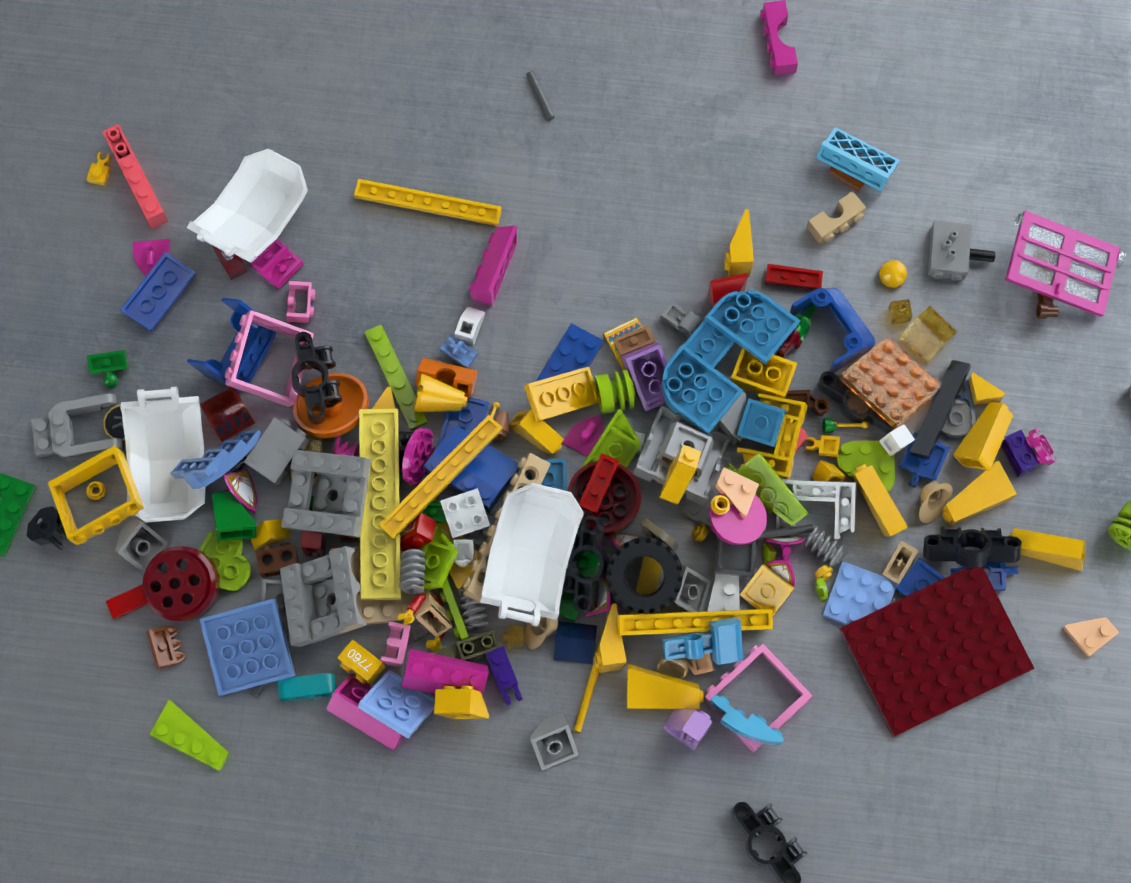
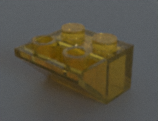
[900,306,957,363]

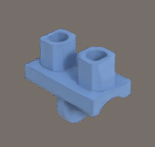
[439,334,478,368]

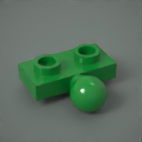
[87,350,129,388]

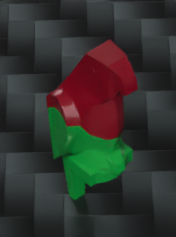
[777,304,816,358]

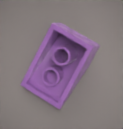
[620,342,667,411]

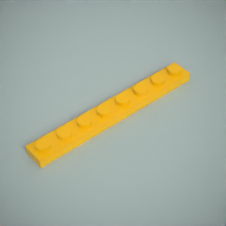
[354,179,502,226]
[379,415,503,540]
[617,609,773,635]

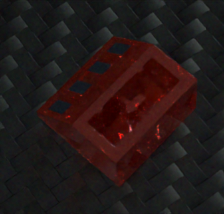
[200,387,255,442]

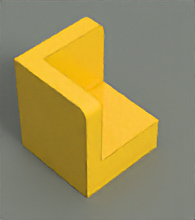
[812,460,846,482]

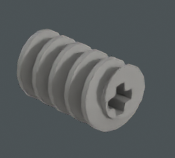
[805,526,849,567]
[399,549,426,594]
[458,588,489,630]

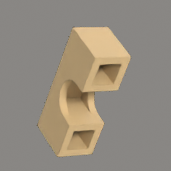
[807,191,866,244]

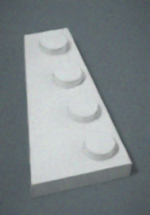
[707,574,740,611]

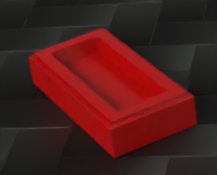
[106,585,148,620]

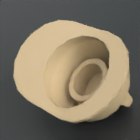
[919,480,953,524]
[523,614,558,649]

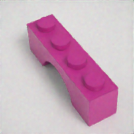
[760,0,798,75]

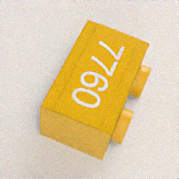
[337,639,386,686]

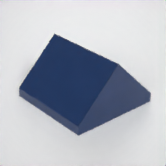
[553,621,597,665]

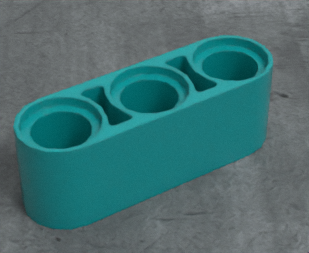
[278,673,336,701]

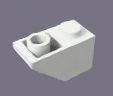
[455,307,485,347]

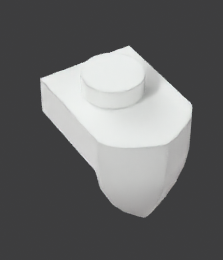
[454,539,474,567]

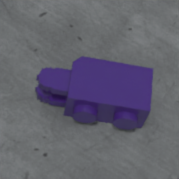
[485,646,523,706]

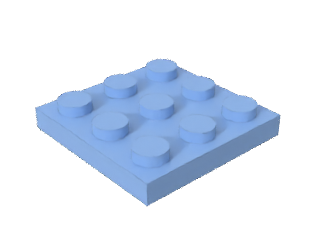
[822,561,897,625]
[358,670,435,739]

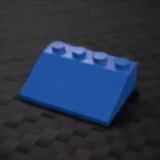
[423,426,520,513]

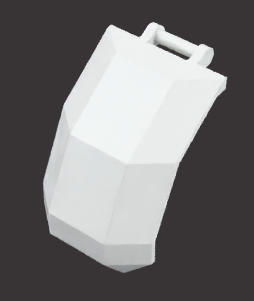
[187,149,308,263]
[120,386,206,523]
[480,483,584,627]

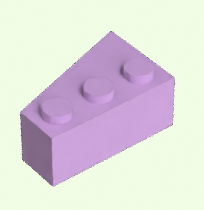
[662,709,712,751]

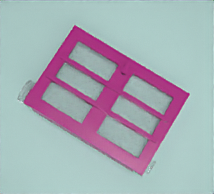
[1005,210,1126,317]

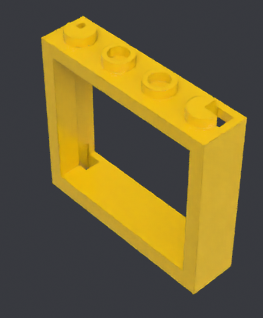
[48,445,144,545]

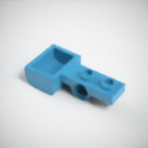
[662,617,743,665]

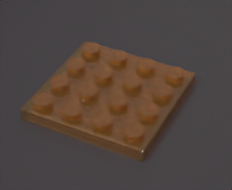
[839,336,941,429]

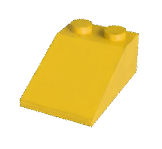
[724,209,754,277]
[730,348,798,398]
[593,604,627,673]

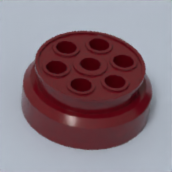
[567,461,641,536]
[142,546,220,621]

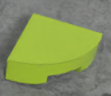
[762,542,777,564]
[814,577,828,602]

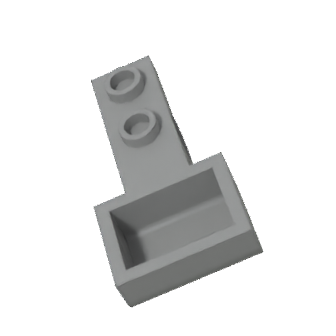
[661,301,729,368]

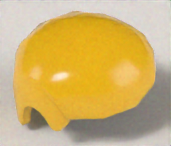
[879,260,907,288]

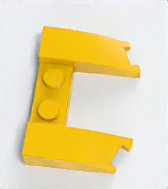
[737,393,807,480]

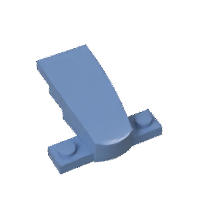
[170,430,263,489]

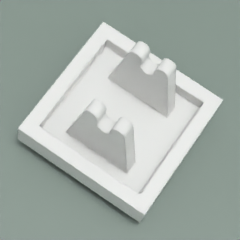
[440,488,490,538]

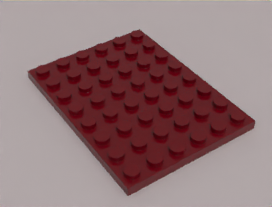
[839,567,1035,737]

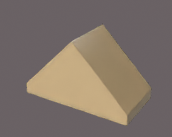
[882,540,919,584]

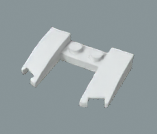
[776,479,857,539]

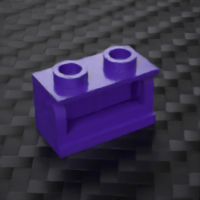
[1001,429,1039,477]

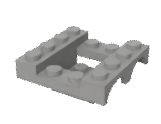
[633,406,731,506]
[281,450,371,538]
[280,546,366,647]

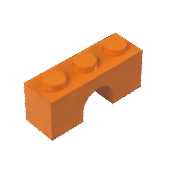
[415,358,478,398]

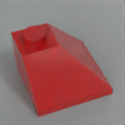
[708,273,748,309]

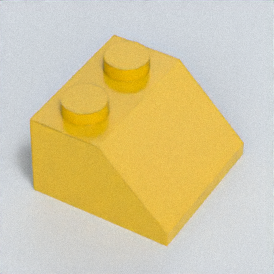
[434,686,489,719]

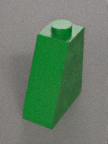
[212,491,257,542]

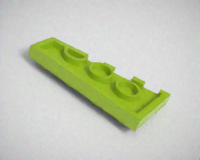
[735,452,808,526]
[149,699,230,771]

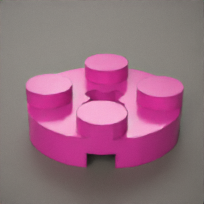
[1026,428,1056,465]

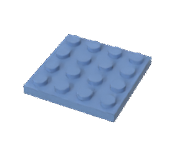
[199,598,296,696]

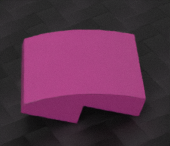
[249,239,304,290]

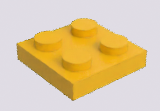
[740,564,795,618]

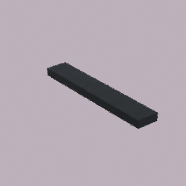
[910,360,971,460]

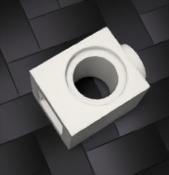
[879,424,915,457]

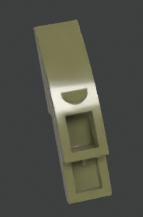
[430,630,499,662]

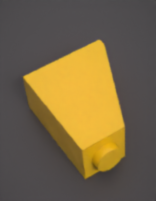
[509,409,564,455]
[659,444,702,505]

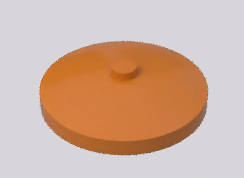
[293,373,369,438]

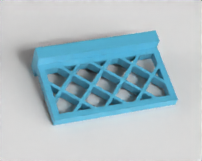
[816,127,900,191]

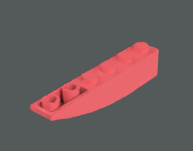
[102,124,168,229]

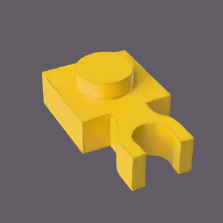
[86,152,111,186]
[806,435,841,457]

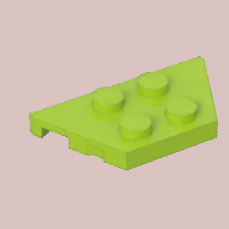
[580,408,642,469]
[401,523,459,594]

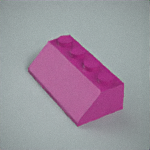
[469,226,518,307]
[401,649,488,695]
[326,673,405,750]

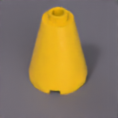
[414,374,468,412]

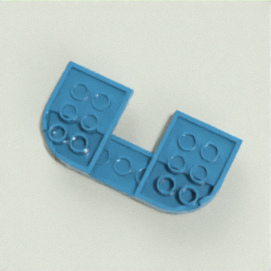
[661,290,800,435]

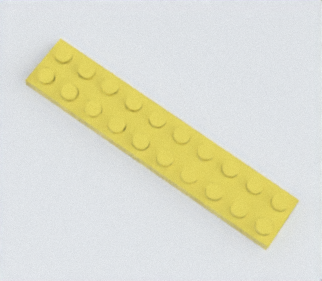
[359,409,401,600]

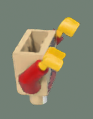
[398,590,452,651]

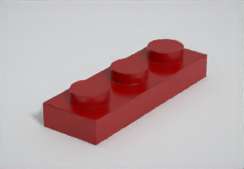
[765,264,823,290]
[579,453,619,515]

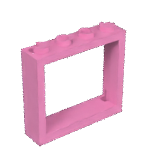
[225,310,314,407]
[704,644,813,753]

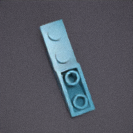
[709,694,784,745]

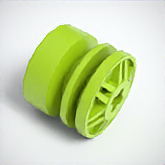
[594,369,635,414]
[1107,501,1131,551]

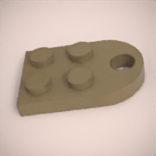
[640,518,679,551]

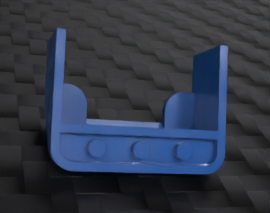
[790,288,875,373]
[187,298,276,391]

